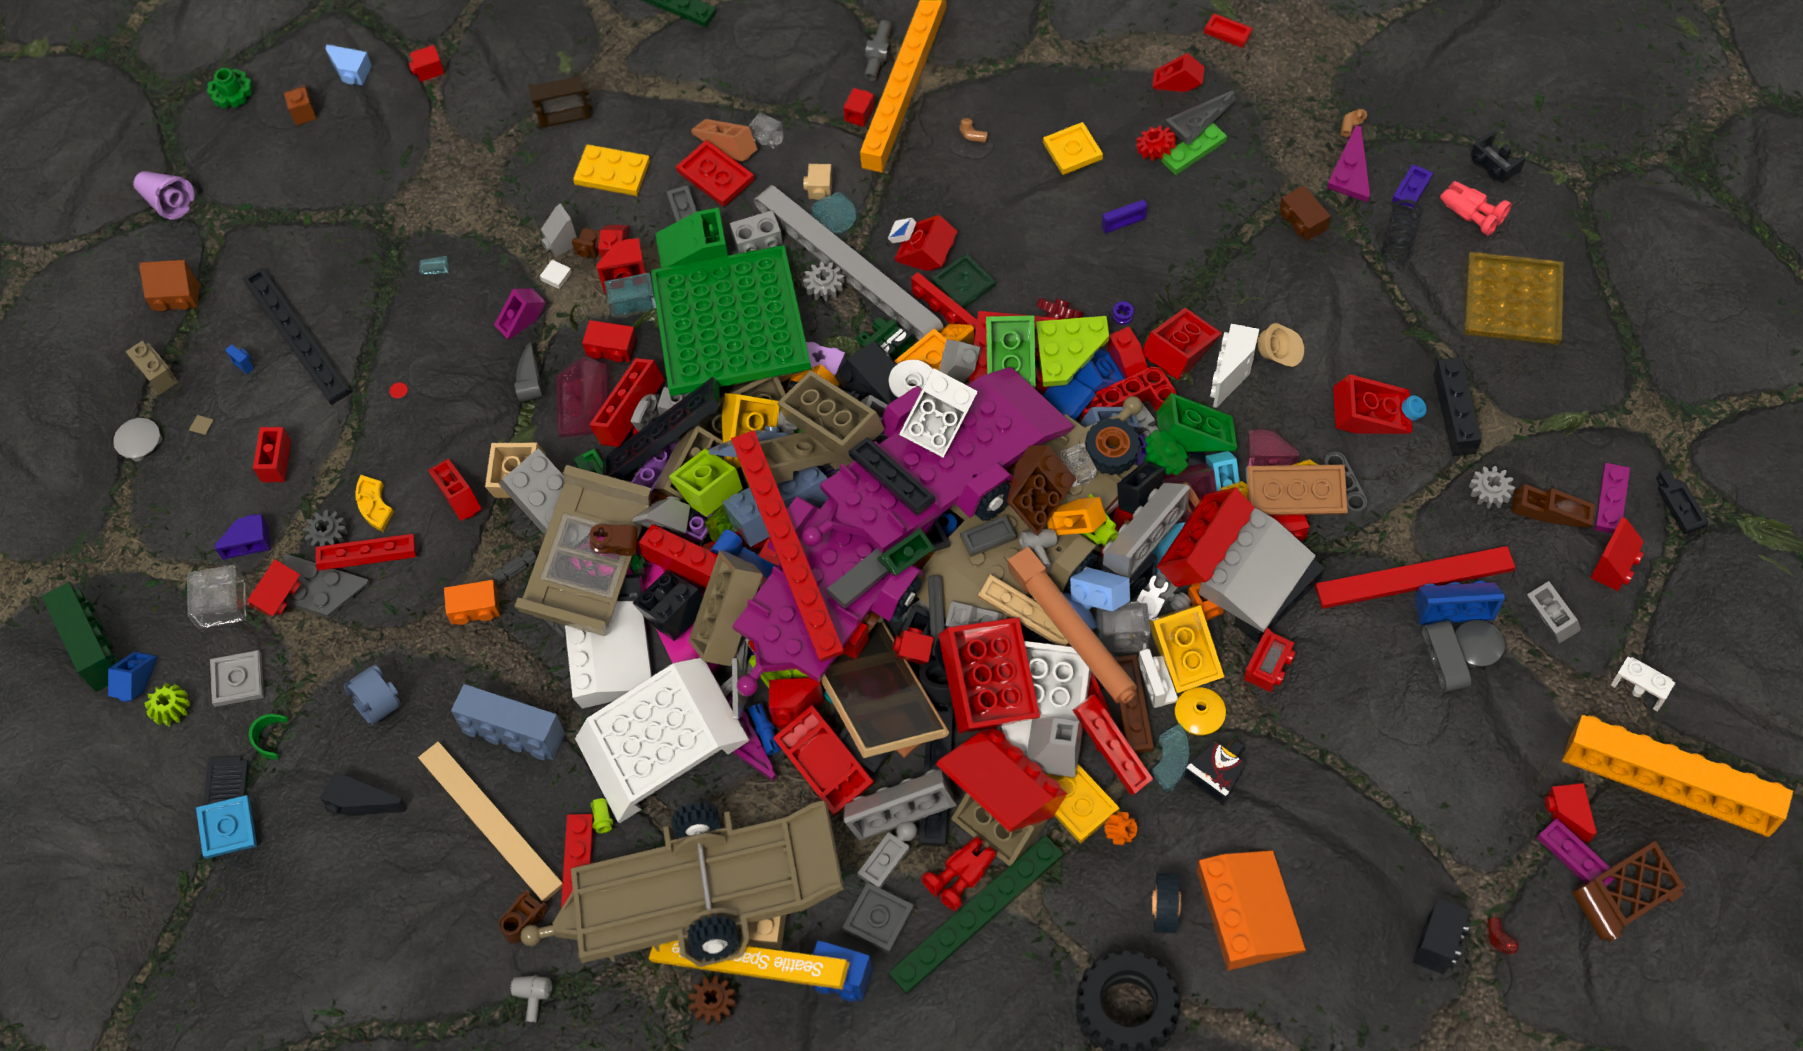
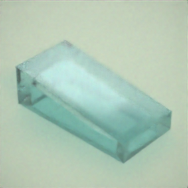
[419,256,449,274]

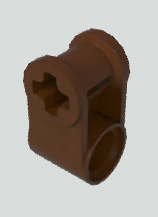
[589,524,638,556]
[499,890,548,943]

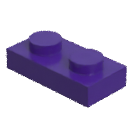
[1392,164,1433,210]

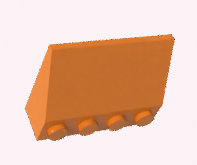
[1197,851,1306,971]

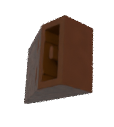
[1007,445,1076,536]

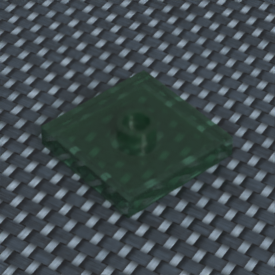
[931,253,996,309]

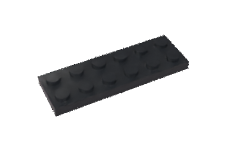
[602,377,720,480]

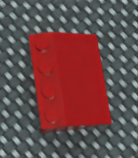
[938,617,1040,734]
[936,728,1067,832]

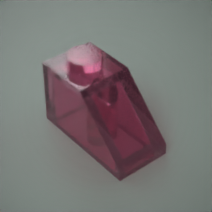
[1247,429,1299,466]

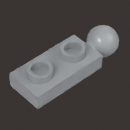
[858,821,917,889]

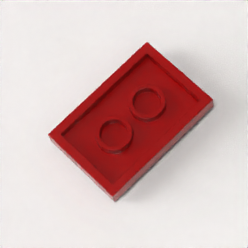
[676,140,755,207]

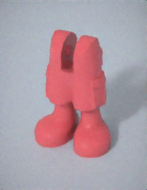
[1440,181,1512,236]

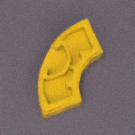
[356,475,394,532]

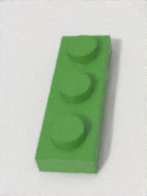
[1161,123,1227,175]

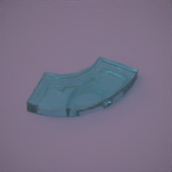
[1152,723,1189,792]

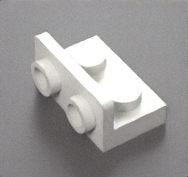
[1138,649,1178,708]

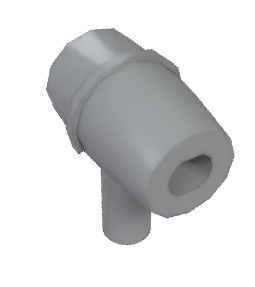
[1019,529,1057,568]
[511,975,552,1022]

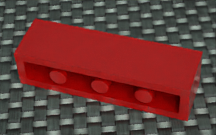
[589,358,665,447]

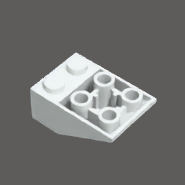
[1210,324,1259,408]
[899,368,978,458]

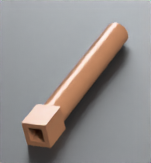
[1008,546,1137,703]

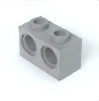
[730,210,783,254]

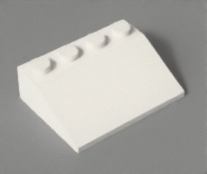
[565,601,652,709]
[1024,641,1091,725]

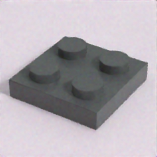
[842,882,914,954]

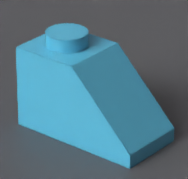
[1205,451,1240,492]

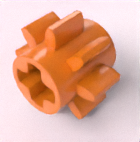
[1104,812,1137,845]

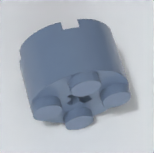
[343,664,401,725]

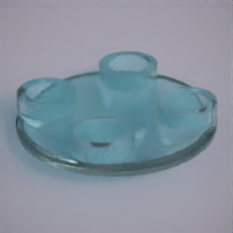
[812,192,856,234]

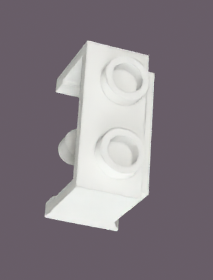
[1611,657,1675,711]

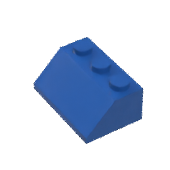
[1415,581,1505,625]

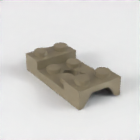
[759,432,850,484]

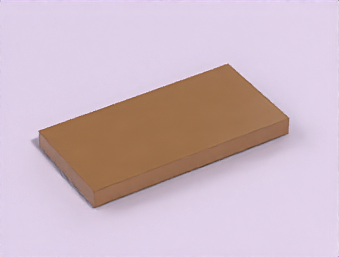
[1246,465,1348,516]

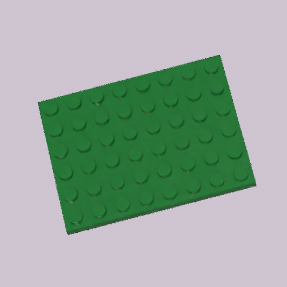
[651,245,811,396]

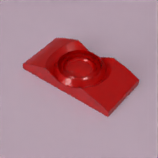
[773,705,875,816]

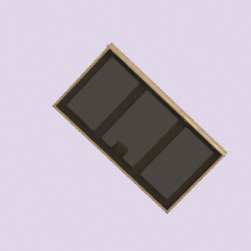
[821,621,949,758]

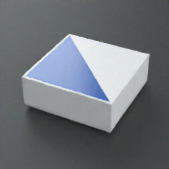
[888,218,917,243]

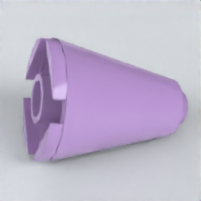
[134,171,194,220]

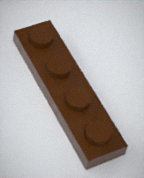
[1114,655,1154,754]

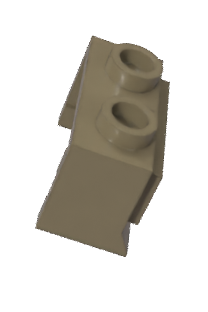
[126,341,178,395]

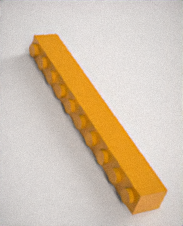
[860,0,947,173]

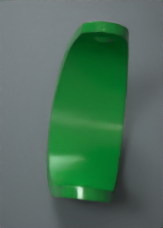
[249,714,289,760]

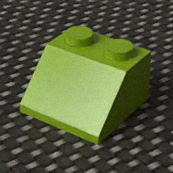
[669,449,743,517]

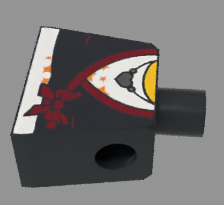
[1184,740,1245,806]

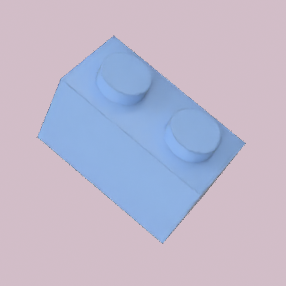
[1070,567,1130,612]

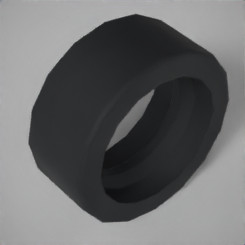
[919,659,952,704]

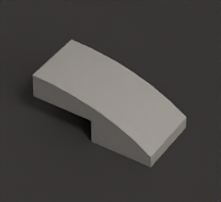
[945,601,1003,627]

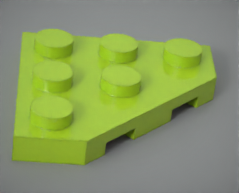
[1036,316,1109,387]

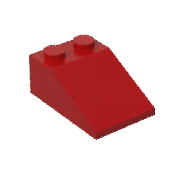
[1142,308,1222,380]
[1333,374,1412,434]

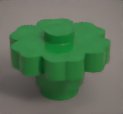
[207,68,253,108]
[1143,430,1188,475]

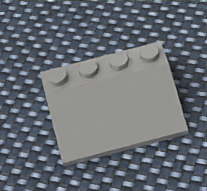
[1199,508,1316,632]

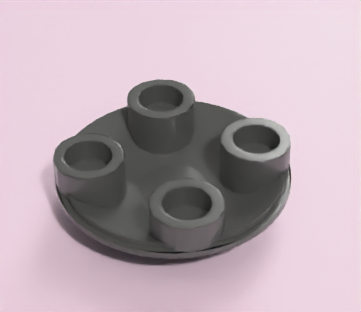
[1455,620,1505,668]

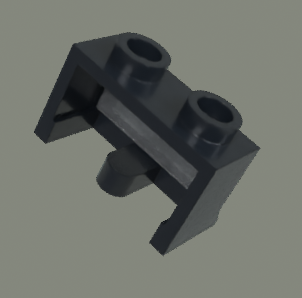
[1470,130,1526,183]

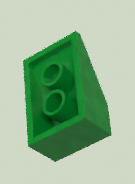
[1156,393,1237,452]

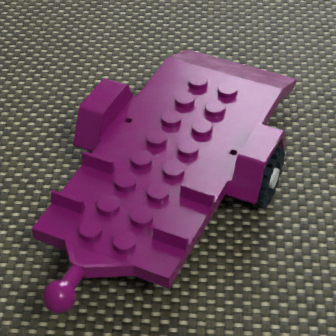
[802,367,1074,553]
[733,496,945,696]

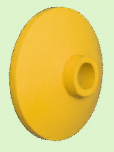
[1175,687,1226,736]

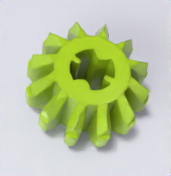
[144,683,190,727]

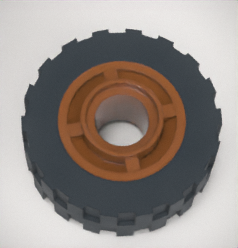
[1084,418,1140,475]

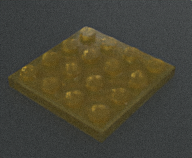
[1464,252,1564,345]

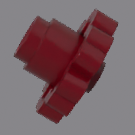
[1036,297,1084,319]

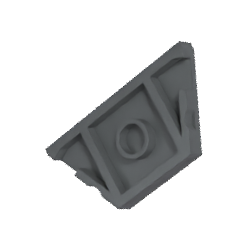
[284,554,371,619]

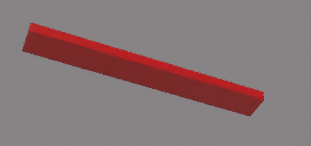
[1315,546,1516,609]

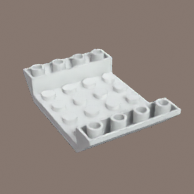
[575,658,750,823]

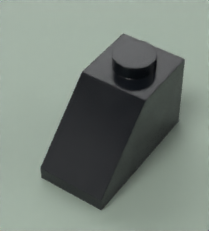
[1117,461,1165,514]

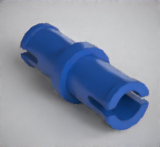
[748,703,781,756]

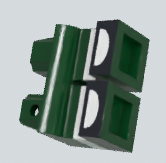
[856,317,913,360]

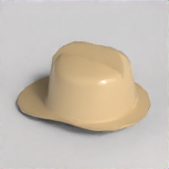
[1257,323,1304,367]

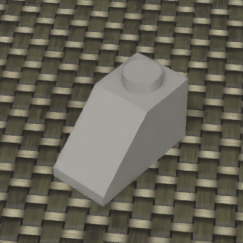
[541,204,577,258]
[939,339,980,383]
[632,496,690,535]

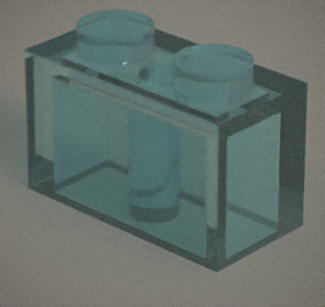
[605,273,656,316]

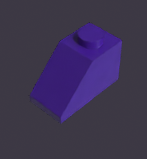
[215,514,270,560]

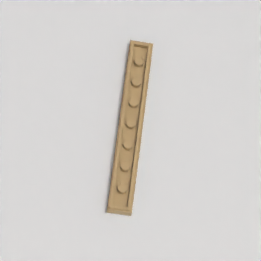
[418,742,563,903]

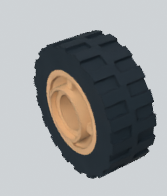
[1152,873,1181,934]

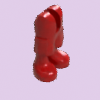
[921,836,997,911]

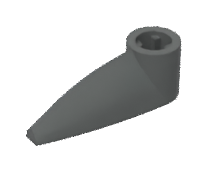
[514,342,543,402]

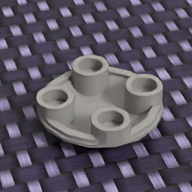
[113,418,162,461]

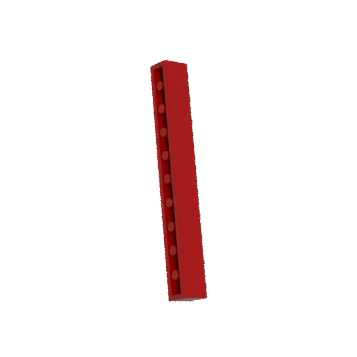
[639,524,868,659]

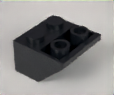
[633,569,703,641]

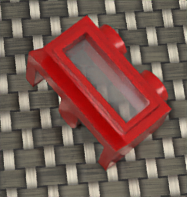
[1244,628,1296,693]

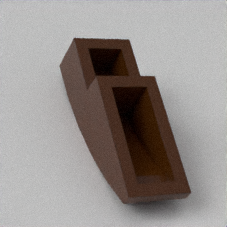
[1512,484,1595,527]

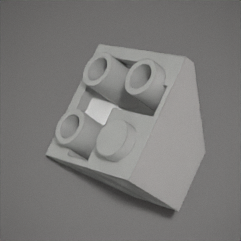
[1026,718,1083,778]

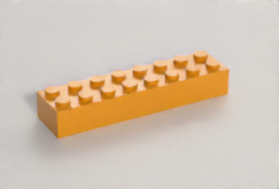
[1562,715,1793,837]

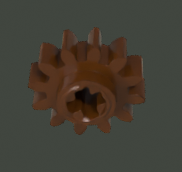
[688,976,736,1026]

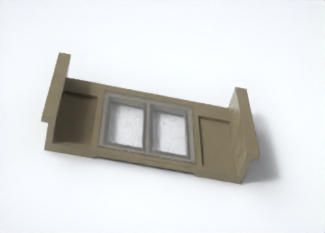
[515,465,651,636]

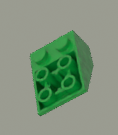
[655,208,728,268]

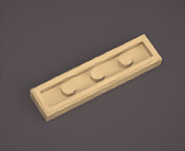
[977,574,1068,646]

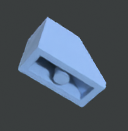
[326,45,372,86]

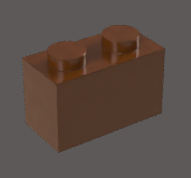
[1279,185,1331,242]

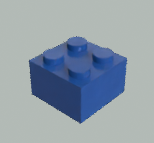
[812,940,872,1002]

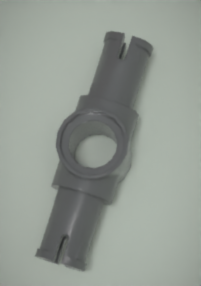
[864,20,892,82]

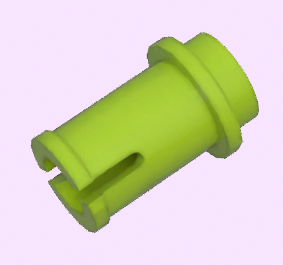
[590,798,613,833]

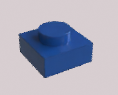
[225,344,254,374]

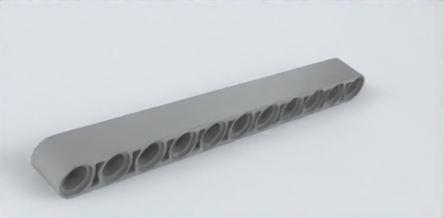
[754,185,943,340]

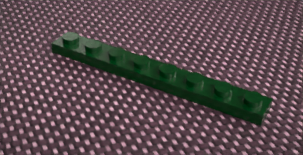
[889,835,1063,995]

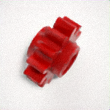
[1136,125,1176,161]

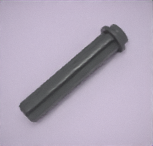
[928,575,944,656]

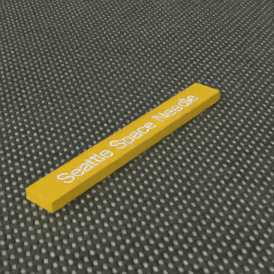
[649,940,849,989]

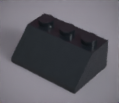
[834,341,916,405]

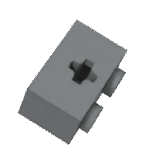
[1527,581,1581,644]

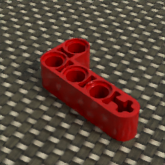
[1080,367,1176,420]

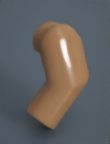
[1341,109,1367,137]
[959,118,988,143]

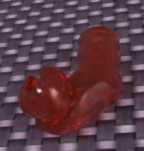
[1487,918,1519,954]

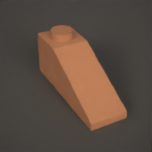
[691,119,758,161]

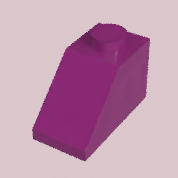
[494,288,546,339]

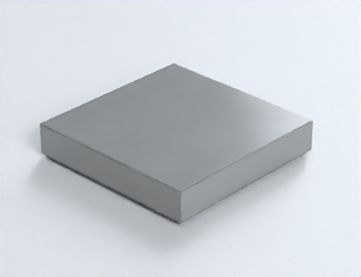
[210,650,264,707]

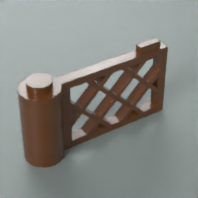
[1571,840,1685,942]

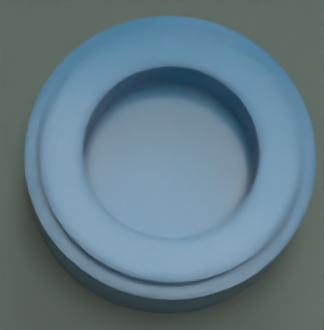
[1402,395,1427,421]

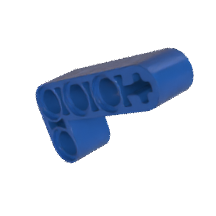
[711,529,777,578]

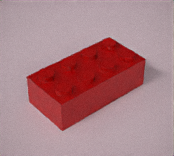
[1156,487,1255,587]

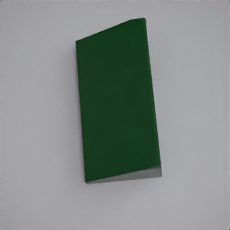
[877,528,935,576]

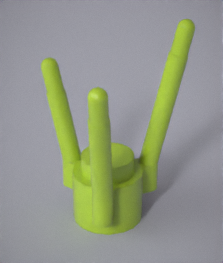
[1079,494,1118,546]

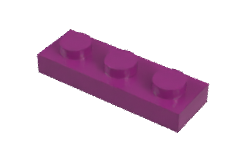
[1594,463,1630,534]
[1537,818,1618,887]

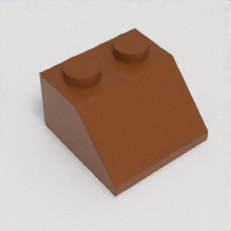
[139,260,200,311]

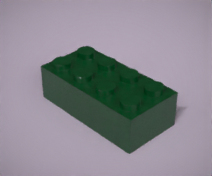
[42,582,120,692]

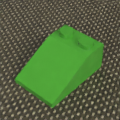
[986,316,1036,388]

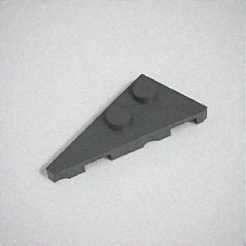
[1165,90,1236,145]

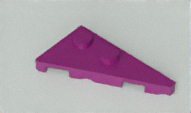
[1327,125,1370,202]
[727,693,777,781]

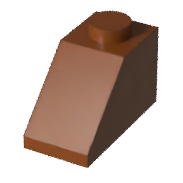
[284,85,317,125]

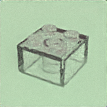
[187,564,246,628]
[1095,601,1150,654]

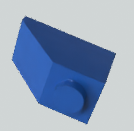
[108,652,157,701]

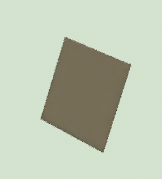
[189,415,213,435]

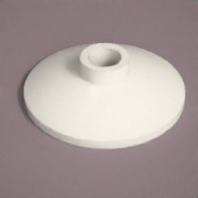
[889,360,933,398]

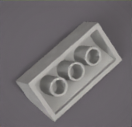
[1102,483,1190,578]
[844,769,957,841]

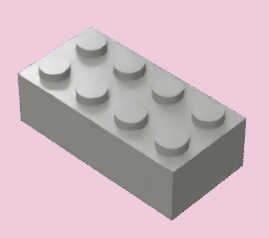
[498,448,591,556]

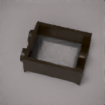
[528,74,593,128]

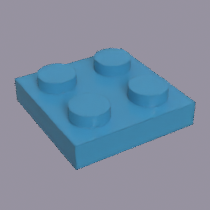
[196,795,257,859]

